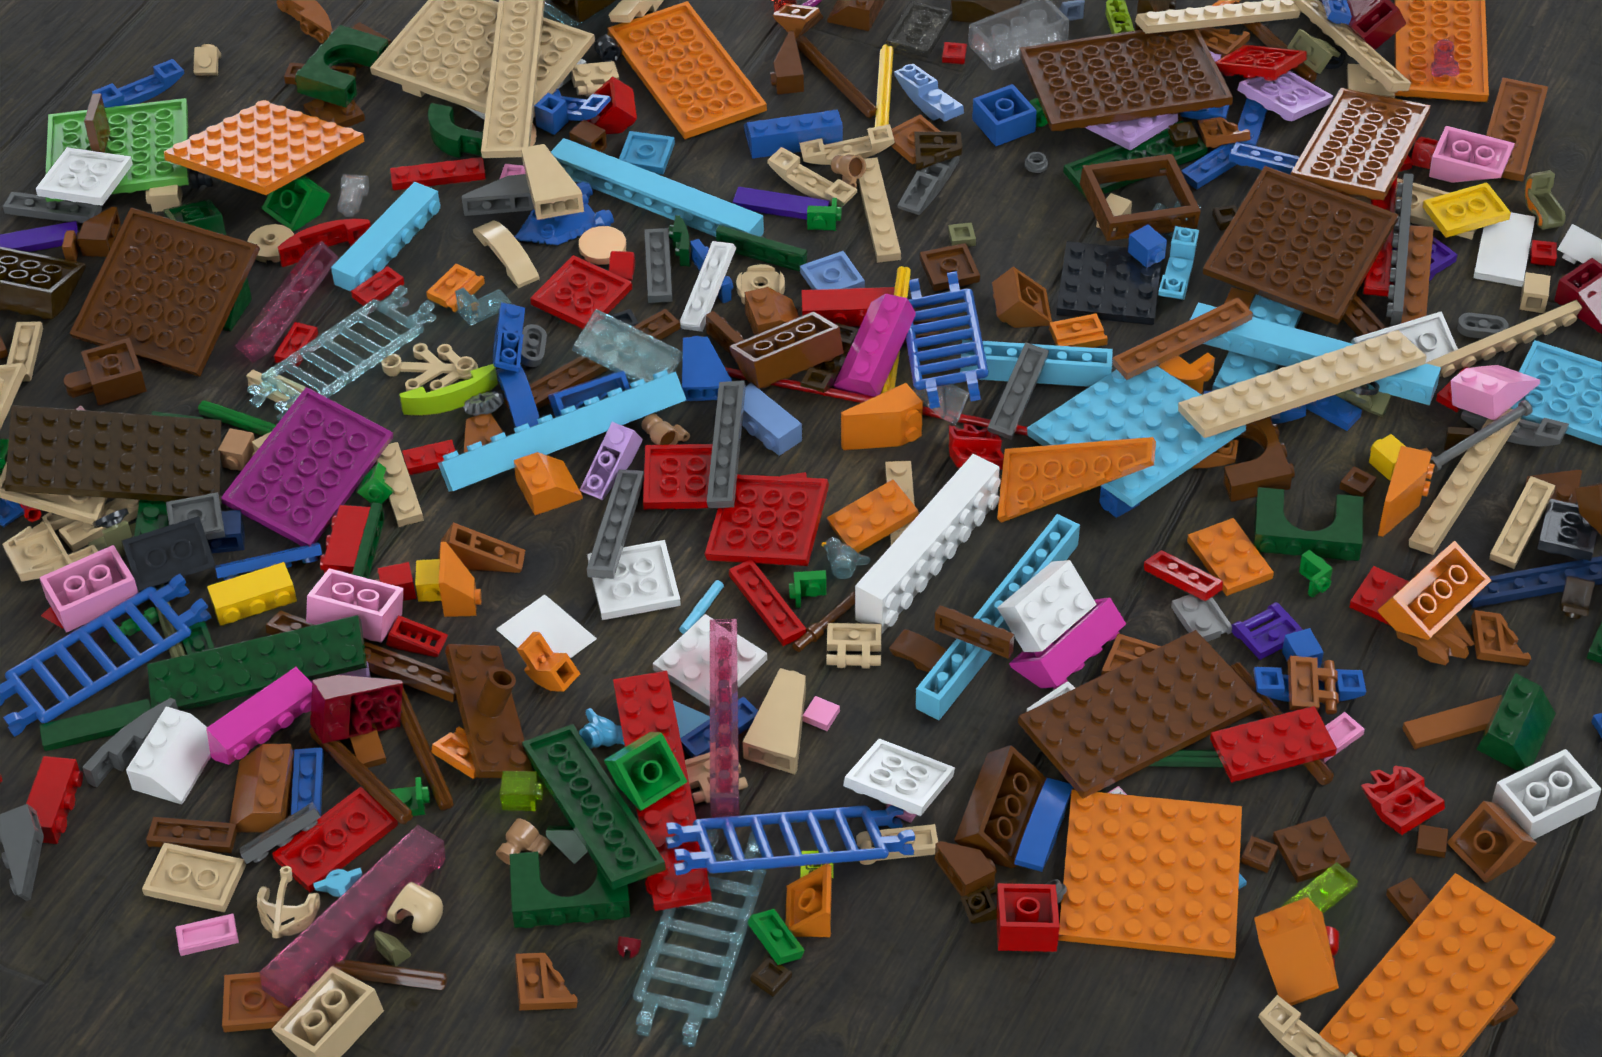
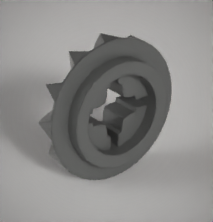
[464,391,504,416]

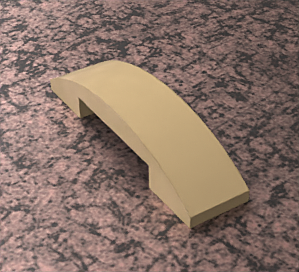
[799,124,895,165]
[768,147,857,206]
[473,221,539,288]
[1259,995,1357,1057]

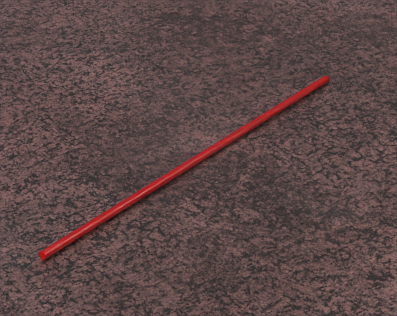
[725,367,1028,436]

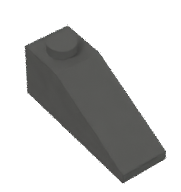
[462,174,534,216]

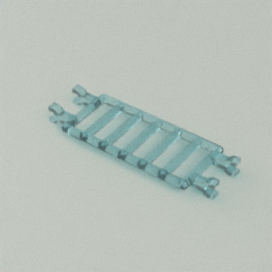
[247,285,436,421]
[633,829,767,1047]

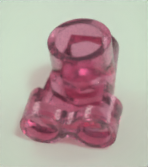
[1431,39,1460,77]

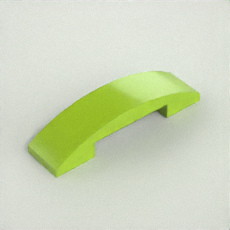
[399,364,498,415]

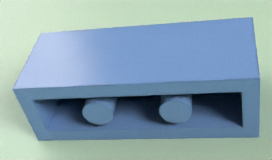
[742,383,802,456]

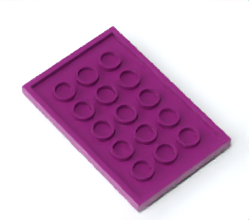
[221,387,393,546]

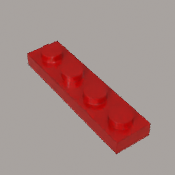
[390,157,486,191]
[729,560,806,646]

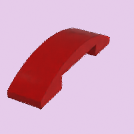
[277,219,371,267]

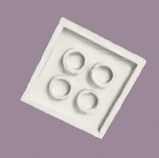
[36,147,133,206]
[587,540,681,620]
[653,614,767,710]
[843,739,955,816]

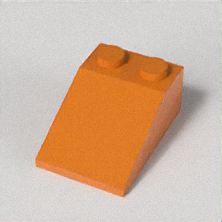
[841,383,923,450]
[1378,446,1435,537]
[1254,897,1339,1006]

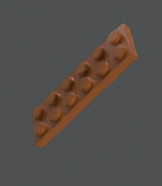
[1486,78,1548,182]

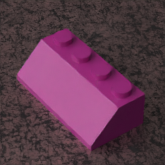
[833,294,916,397]
[1009,598,1126,689]
[206,667,312,765]

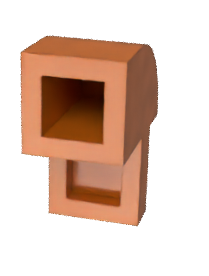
[1158,353,1215,394]
[516,632,580,692]

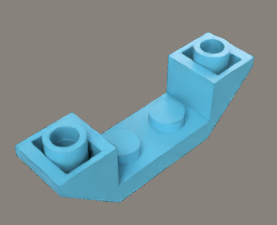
[1158,226,1199,300]

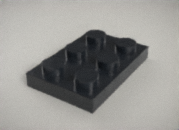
[1538,499,1597,561]
[122,516,216,591]

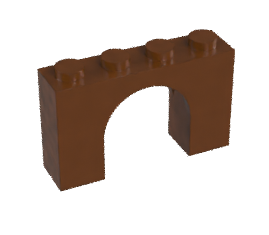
[1223,416,1295,502]

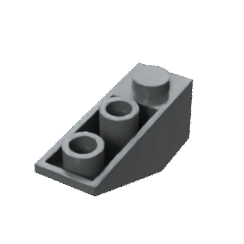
[0,804,44,901]

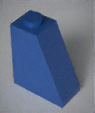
[682,336,732,401]

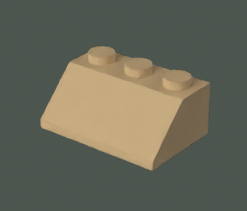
[272,966,384,1057]

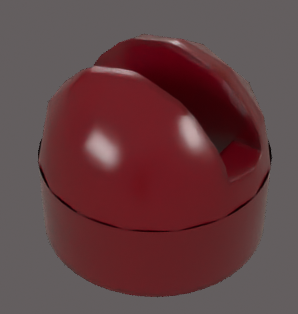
[617,936,642,959]

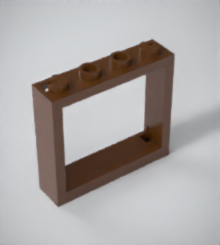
[1080,154,1201,241]

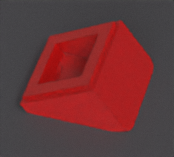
[609,251,635,281]

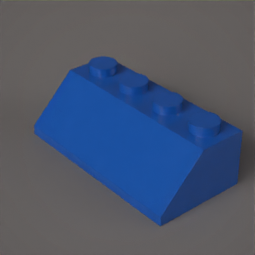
[744,110,843,159]

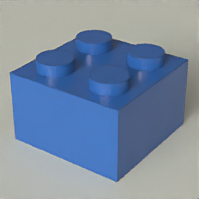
[972,84,1037,146]

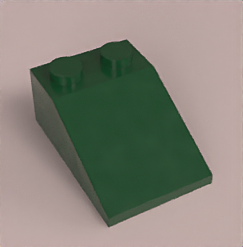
[163,199,226,235]

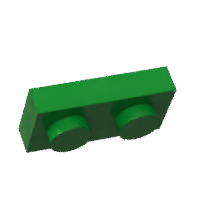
[748,909,805,965]

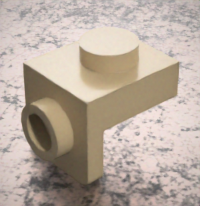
[194,44,221,76]

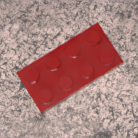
[1210,706,1337,782]
[272,787,398,893]

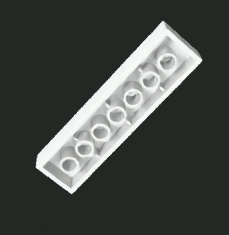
[855,454,1001,634]

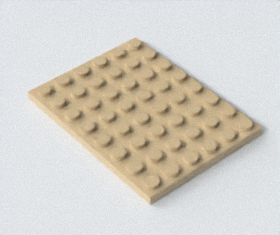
[370,0,595,118]

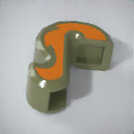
[1524,170,1566,230]

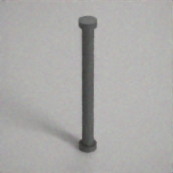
[1430,400,1533,472]

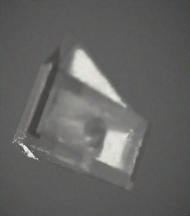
[912,384,969,425]

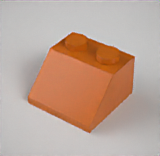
[514,452,583,515]

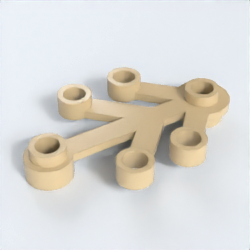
[381,343,478,391]

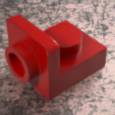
[1411,137,1439,169]

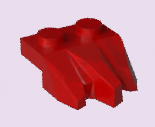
[949,423,1004,470]
[1361,766,1445,835]

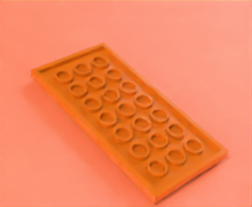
[1394,0,1489,102]
[608,1,767,139]
[1319,873,1556,1057]

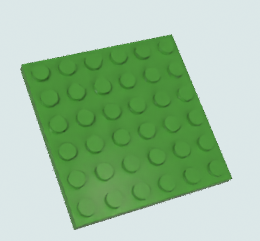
[45,98,189,202]

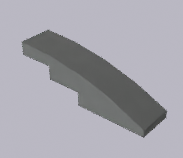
[897,156,960,215]
[82,698,178,788]

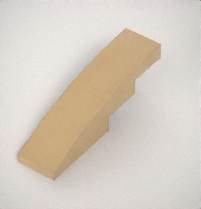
[609,0,664,23]

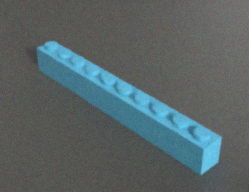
[551,138,764,237]
[1190,302,1441,405]
[438,369,686,492]
[916,514,1080,720]

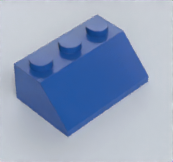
[548,371,630,417]

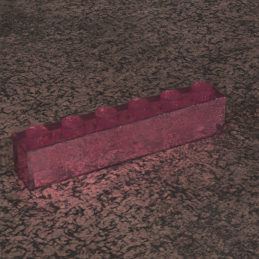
[235,241,339,363]

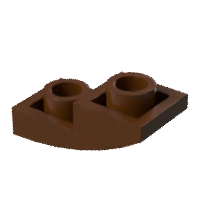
[889,629,947,672]

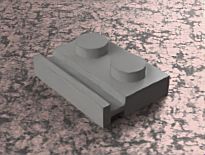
[1171,594,1232,642]

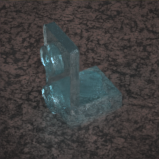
[455,287,511,326]

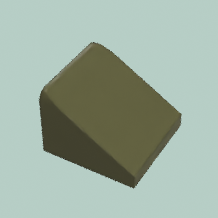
[374,931,411,966]

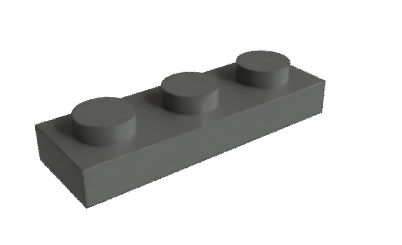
[239,802,321,864]

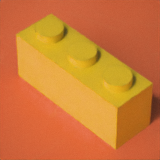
[207,562,297,626]

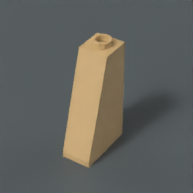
[521,144,584,220]
[743,668,806,774]

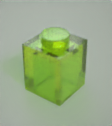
[500,771,543,811]

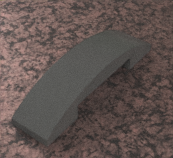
[1461,410,1569,446]

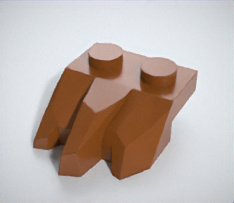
[1396,614,1474,665]

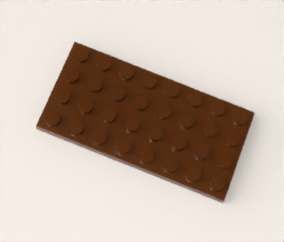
[1018,630,1263,799]

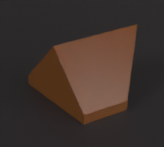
[773,3,824,40]

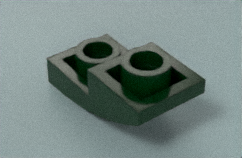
[669,215,690,267]

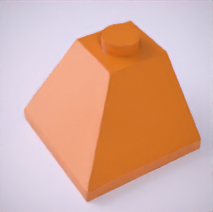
[439,542,482,617]

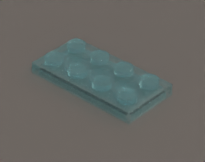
[572,309,683,382]

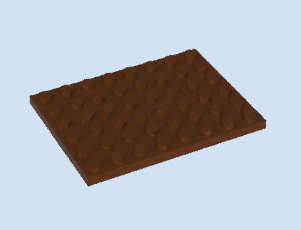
[1019,28,1233,131]

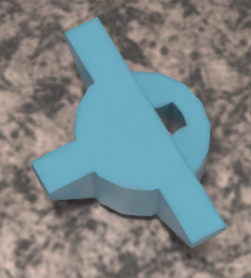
[313,868,363,898]

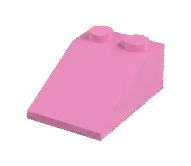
[1429,126,1515,183]
[1451,365,1540,420]

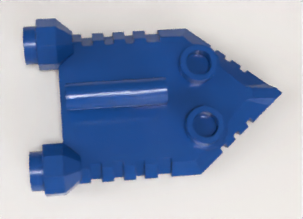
[515,182,614,245]

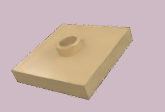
[1347,64,1395,98]

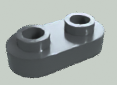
[1457,313,1509,339]
[520,324,547,367]

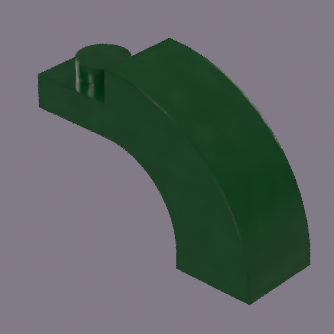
[428,103,483,158]

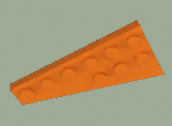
[997,437,1156,523]

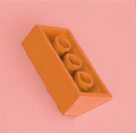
[1377,541,1491,640]

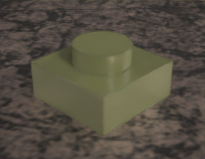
[948,223,976,247]

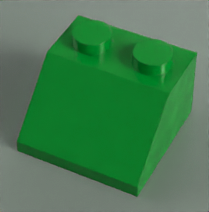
[262,175,331,231]
[604,732,688,811]

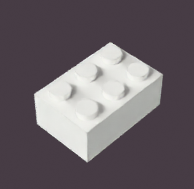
[997,560,1097,652]
[1492,749,1602,840]

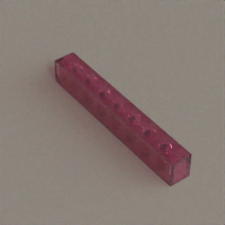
[710,619,740,818]
[260,825,445,1007]

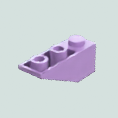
[580,422,643,500]

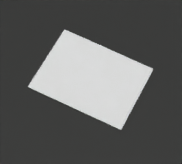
[496,595,597,658]

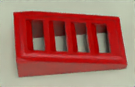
[386,615,448,657]

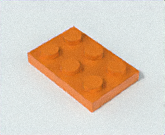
[827,479,919,555]
[1187,518,1274,596]

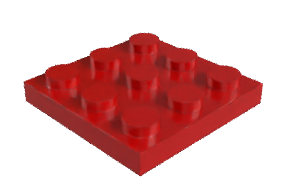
[1215,45,1306,81]
[530,255,632,332]
[643,444,713,509]

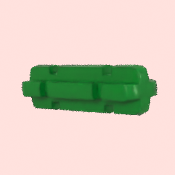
[108,607,159,643]

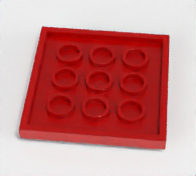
[705,475,829,566]

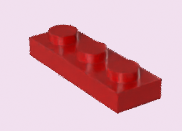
[1144,550,1223,601]

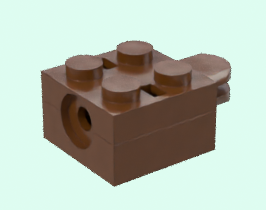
[64,338,147,406]

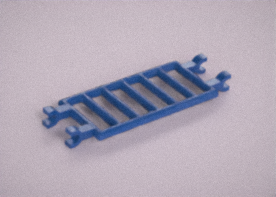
[906,271,989,409]
[0,573,212,737]
[666,805,915,875]

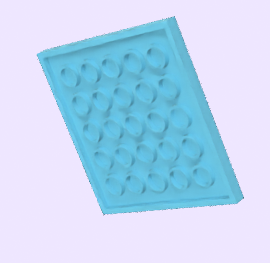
[1027,366,1246,507]

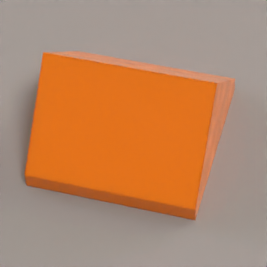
[786,864,832,937]

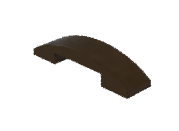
[801,323,859,392]

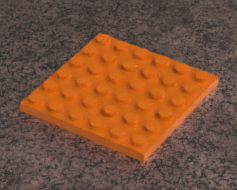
[164,100,364,195]
[1058,790,1242,959]

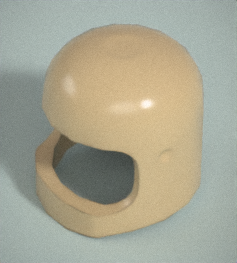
[387,882,443,933]

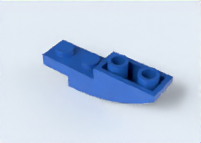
[493,302,525,372]

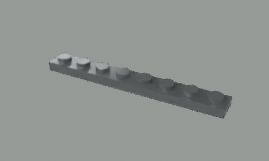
[1386,173,1414,327]

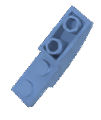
[894,64,964,121]

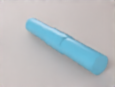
[679,580,724,634]

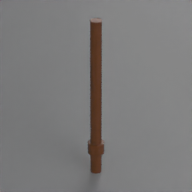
[792,590,855,652]

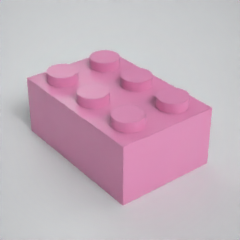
[39,545,138,632]
[306,568,404,642]

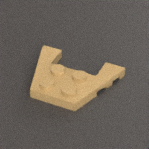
[2,512,98,582]

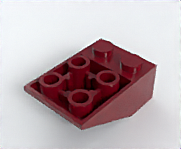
[1346,0,1406,50]
[1554,258,1602,334]
[310,675,403,744]

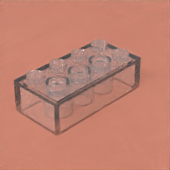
[968,0,1069,71]

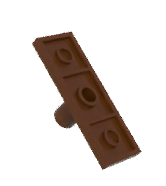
[445,644,533,779]

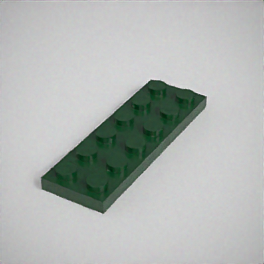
[1063,121,1208,199]

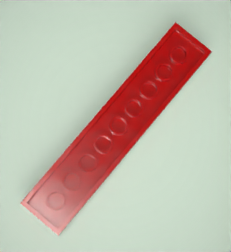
[613,671,712,911]

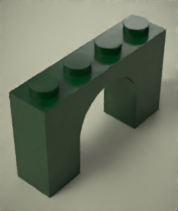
[295,25,388,108]
[1253,487,1363,561]
[509,851,630,928]

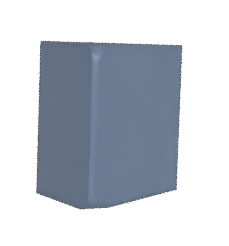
[1058,0,1085,22]

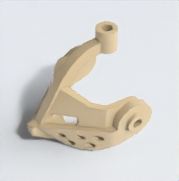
[257,866,320,938]

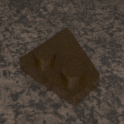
[914,132,962,170]

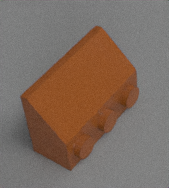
[230,744,294,832]

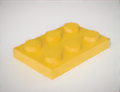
[1422,182,1511,238]

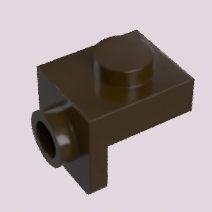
[1559,575,1595,619]

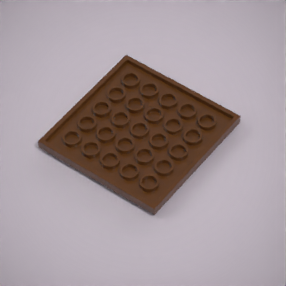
[1203,166,1398,325]
[69,208,260,377]

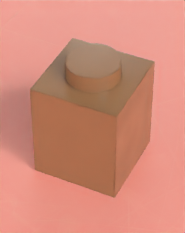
[218,428,255,471]

